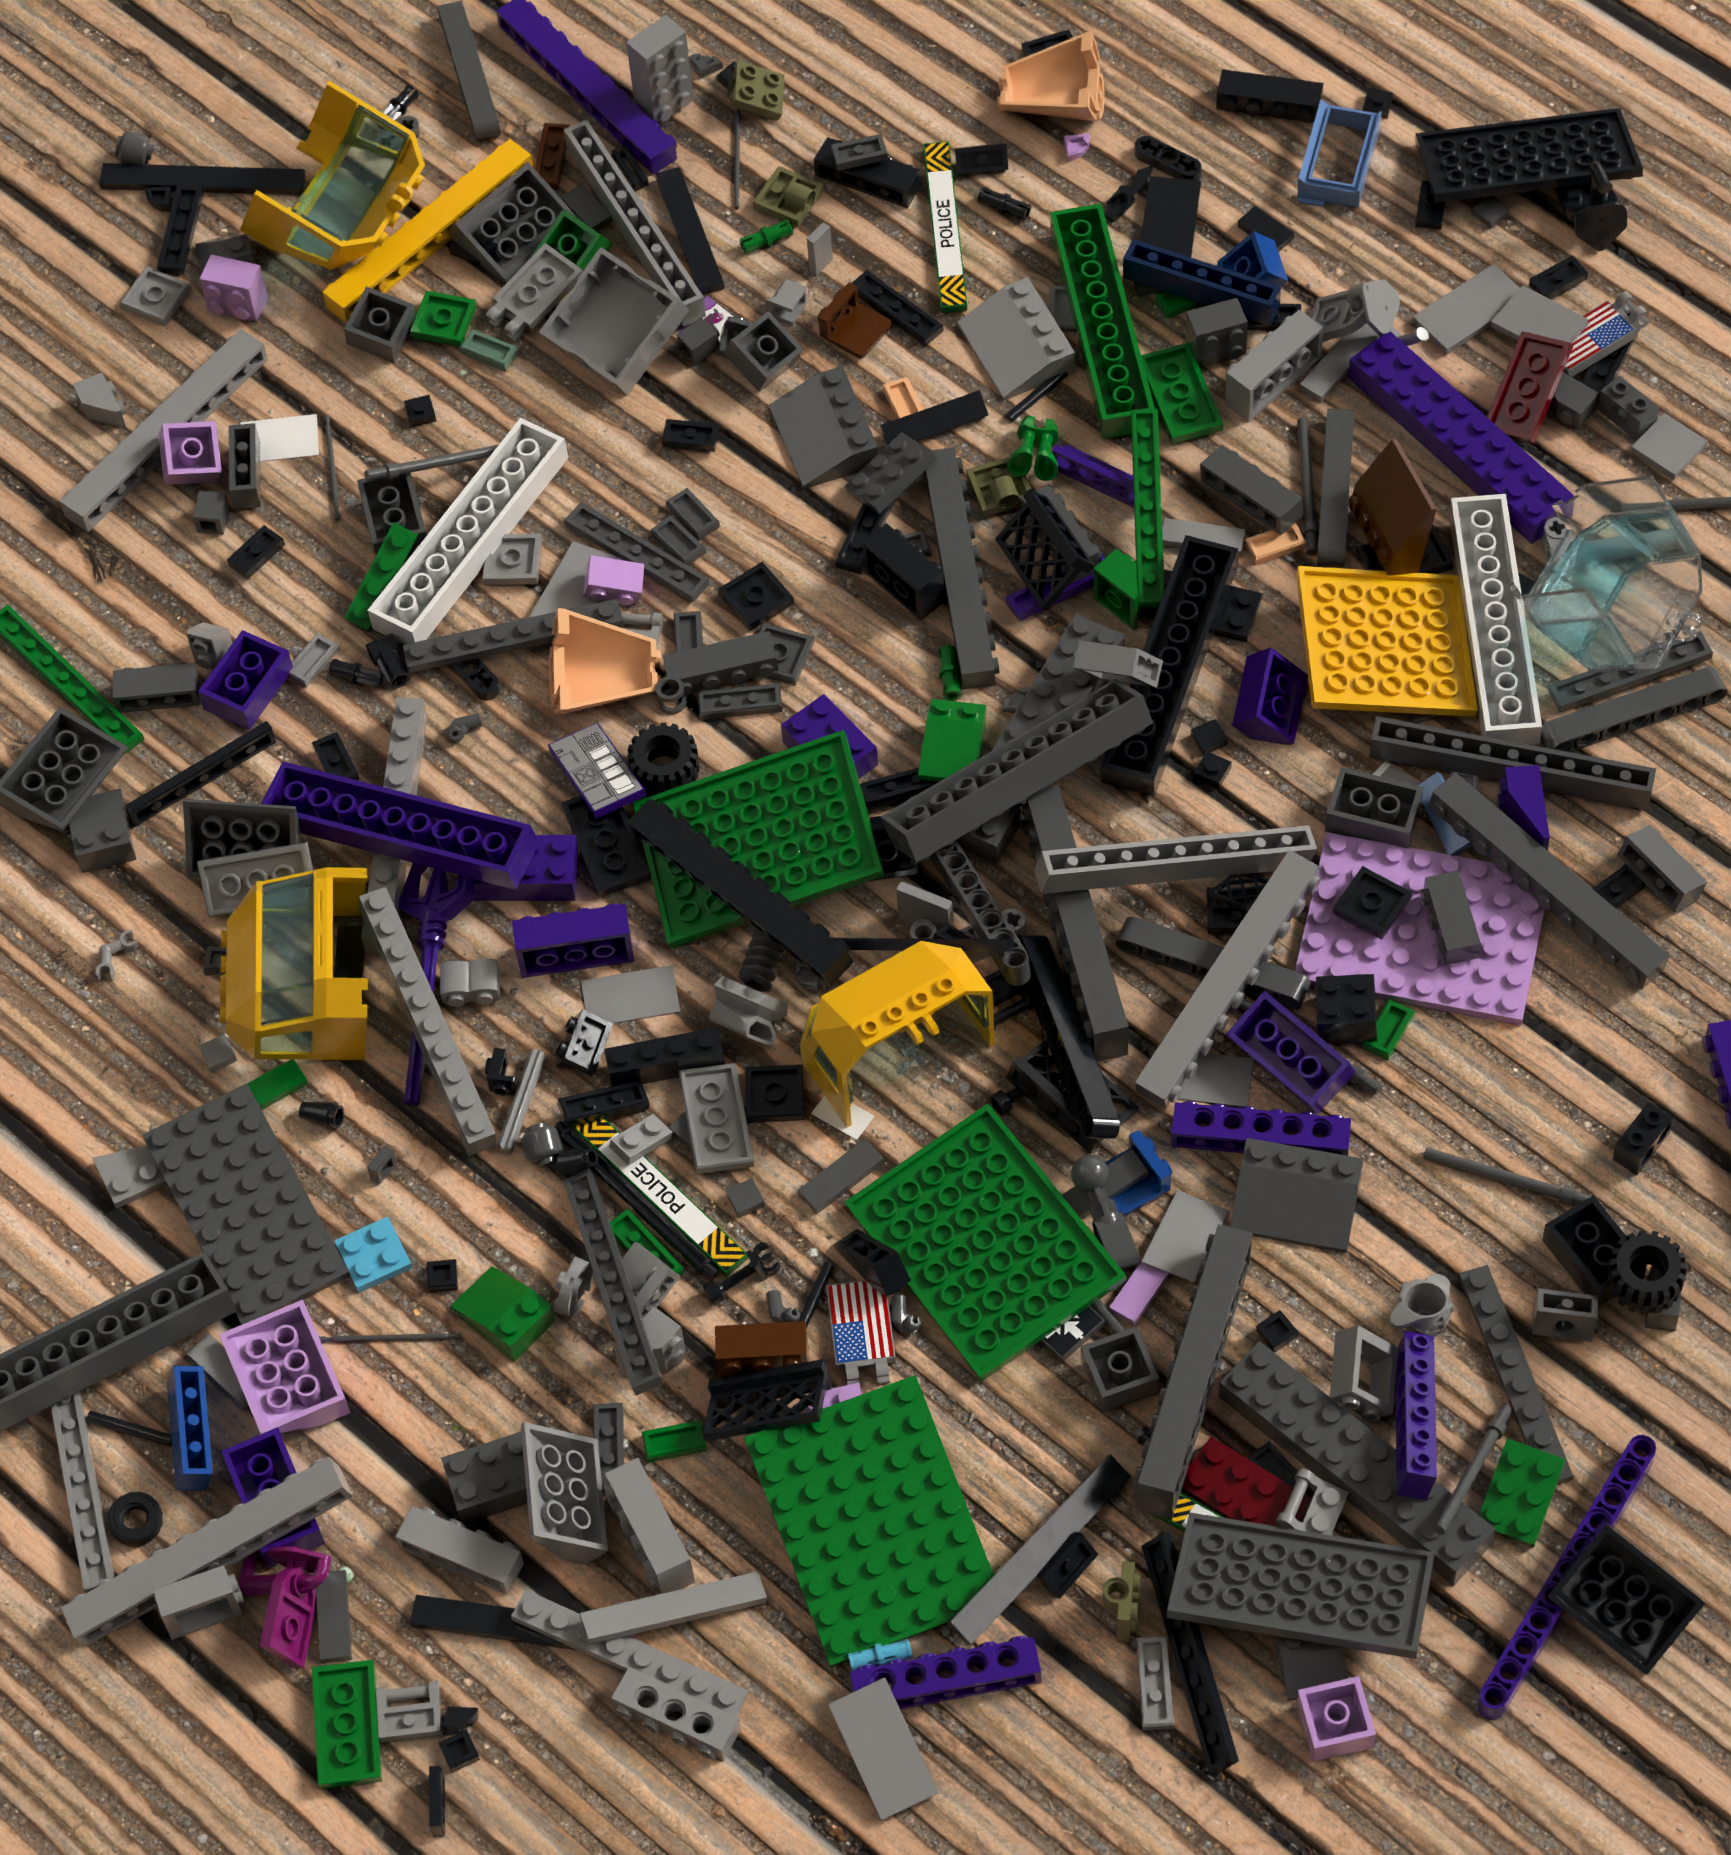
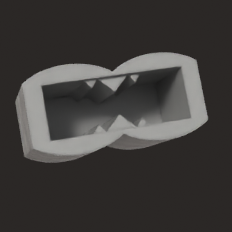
[440,959,500,1007]

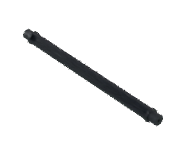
[554,1121,719,1281]

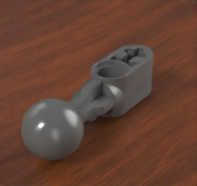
[1071,1155,1140,1271]

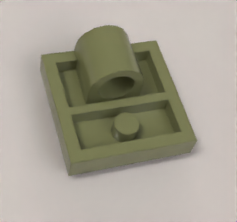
[727,60,784,120]
[753,166,824,227]
[966,457,1031,517]
[1103,1561,1140,1643]

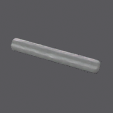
[497,1049,545,1154]

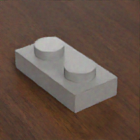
[609,1114,673,1165]

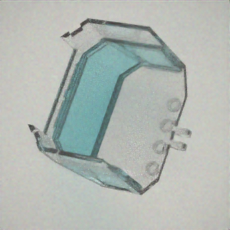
[1507,475,1703,673]

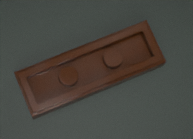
[535,123,570,190]

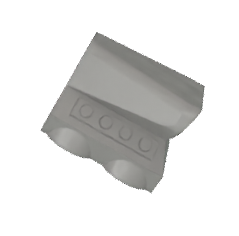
[709,976,788,1047]

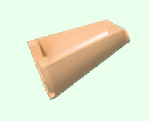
[997,31,1104,121]
[549,608,662,714]

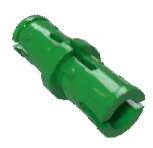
[739,219,793,254]
[938,645,961,701]

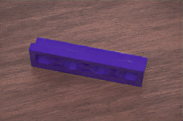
[1052,444,1134,508]

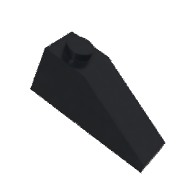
[833,1229,911,1296]

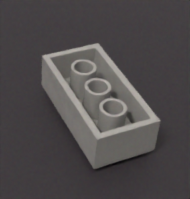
[626,15,694,124]
[1225,310,1323,422]
[603,1458,695,1594]

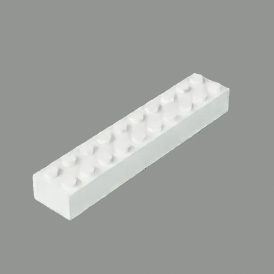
[368,418,569,644]
[1449,494,1542,745]

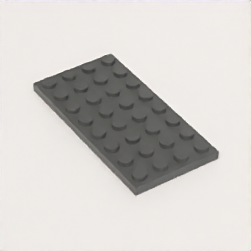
[142,1083,350,1325]
[1167,1512,1435,1659]

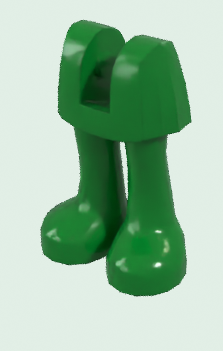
[1007,415,1059,481]

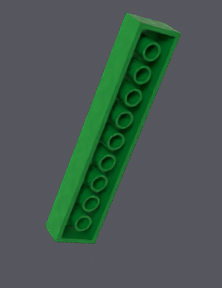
[1050,203,1155,439]

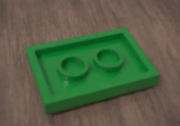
[1479,1438,1565,1547]

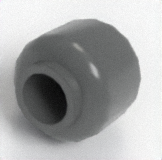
[115,131,153,164]
[521,1122,563,1168]

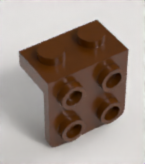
[818,282,891,358]

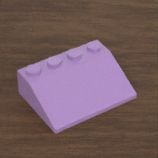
[219,1300,350,1434]

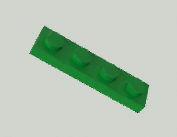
[344,522,418,632]

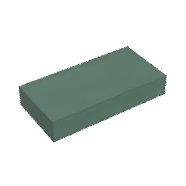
[459,329,519,372]

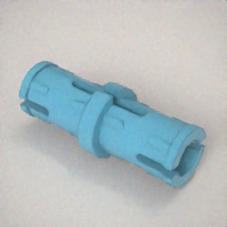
[848,1639,913,1671]

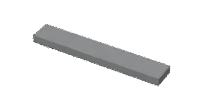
[580,1571,767,1645]

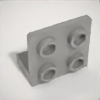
[622,1242,681,1319]

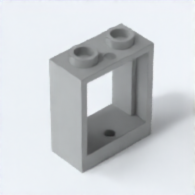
[1073,640,1163,688]
[1329,1325,1399,1421]
[153,1565,245,1640]

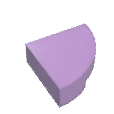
[1064,133,1090,162]

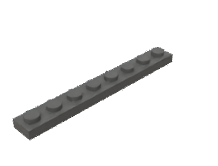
[403,599,624,673]
[1459,1265,1573,1485]

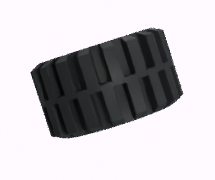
[627,722,700,796]
[1607,1230,1687,1315]

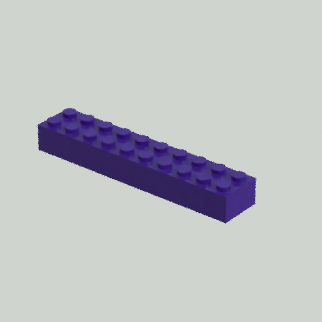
[1348,331,1575,544]
[261,761,539,890]

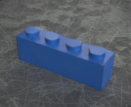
[167,1366,213,1491]

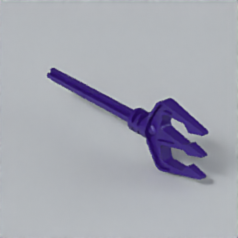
[398,863,475,1106]

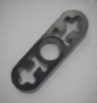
[1135,136,1202,180]
[448,658,499,701]

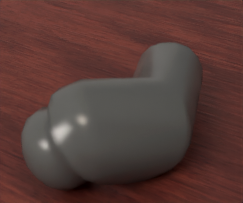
[446,713,482,743]
[766,1290,800,1323]
[891,1294,921,1334]

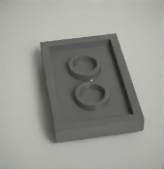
[844,432,937,514]

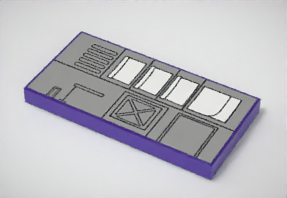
[548,722,646,819]

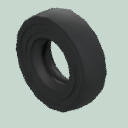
[108,1492,163,1546]

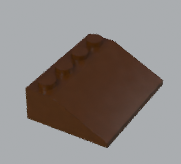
[1349,439,1437,575]

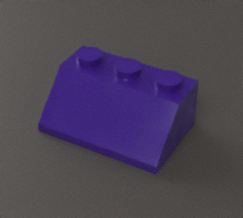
[1232,647,1308,745]

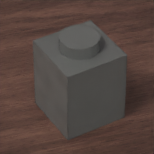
[676,317,720,366]
[193,491,230,535]

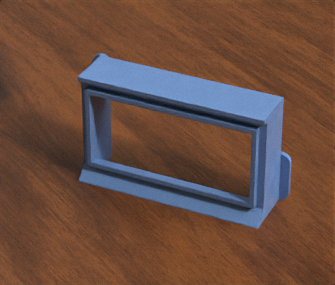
[1297,99,1382,208]

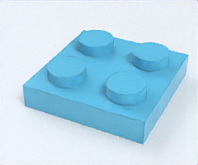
[334,1216,413,1293]

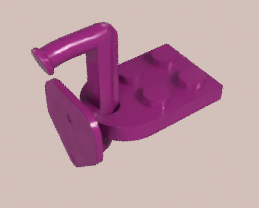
[238,1546,332,1669]

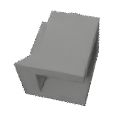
[765,279,808,325]

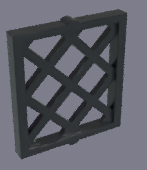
[1209,873,1269,912]

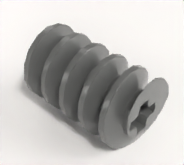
[739,929,784,992]

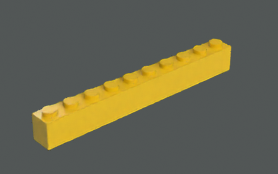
[322,139,533,324]

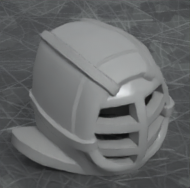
[1390,1274,1454,1338]

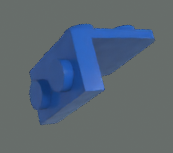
[1105,1130,1173,1216]

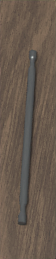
[734,109,740,209]
[324,415,340,521]
[319,1333,461,1342]

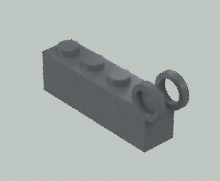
[656,631,779,714]

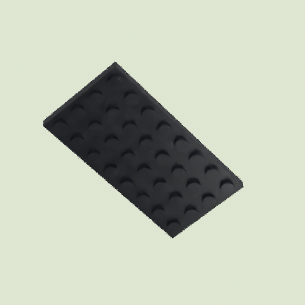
[1415,108,1643,203]

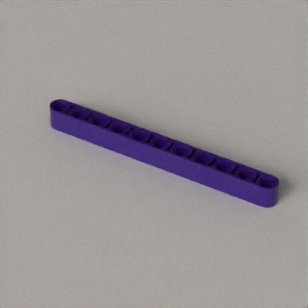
[1478,1435,1656,1720]

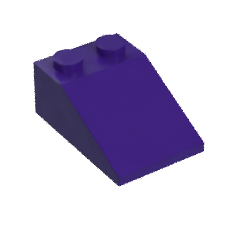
[1497,765,1550,851]

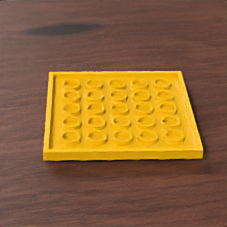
[1296,566,1478,717]

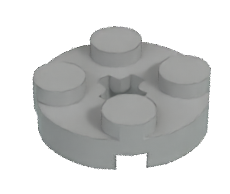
[553,1257,594,1318]

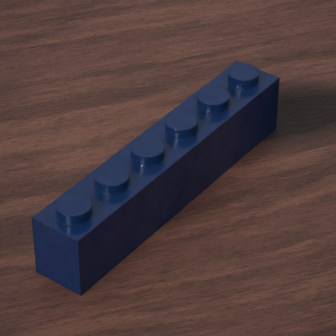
[1123,239,1281,326]

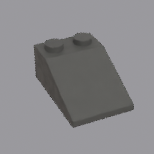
[69,788,137,873]

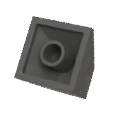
[195,232,255,271]

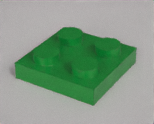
[410,290,477,347]

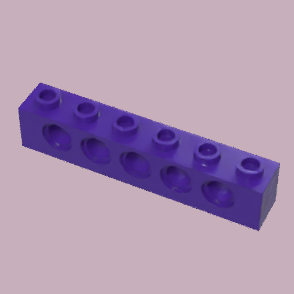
[1171,1101,1351,1156]
[1395,1331,1437,1500]
[850,1636,1042,1710]

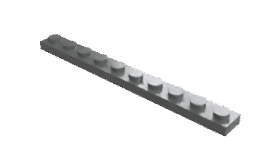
[563,1169,664,1396]

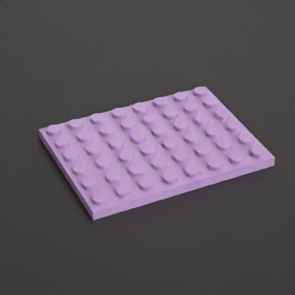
[1295,832,1545,1026]

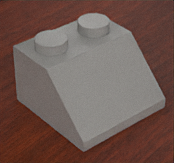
[615,1307,686,1378]

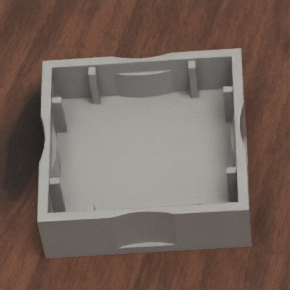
[539,247,689,396]

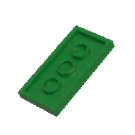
[1141,342,1223,444]
[312,1660,382,1789]

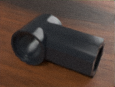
[366,634,411,689]

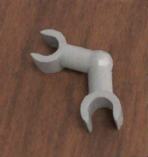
[95,930,139,982]

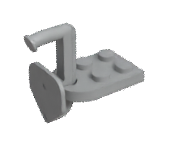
[1310,279,1429,346]

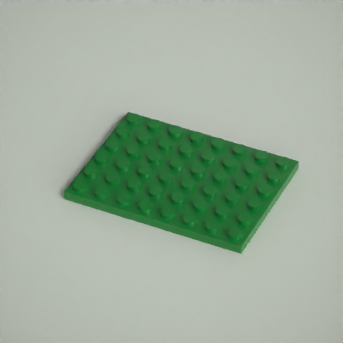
[633,730,885,948]
[844,1104,1127,1382]
[744,1375,993,1668]

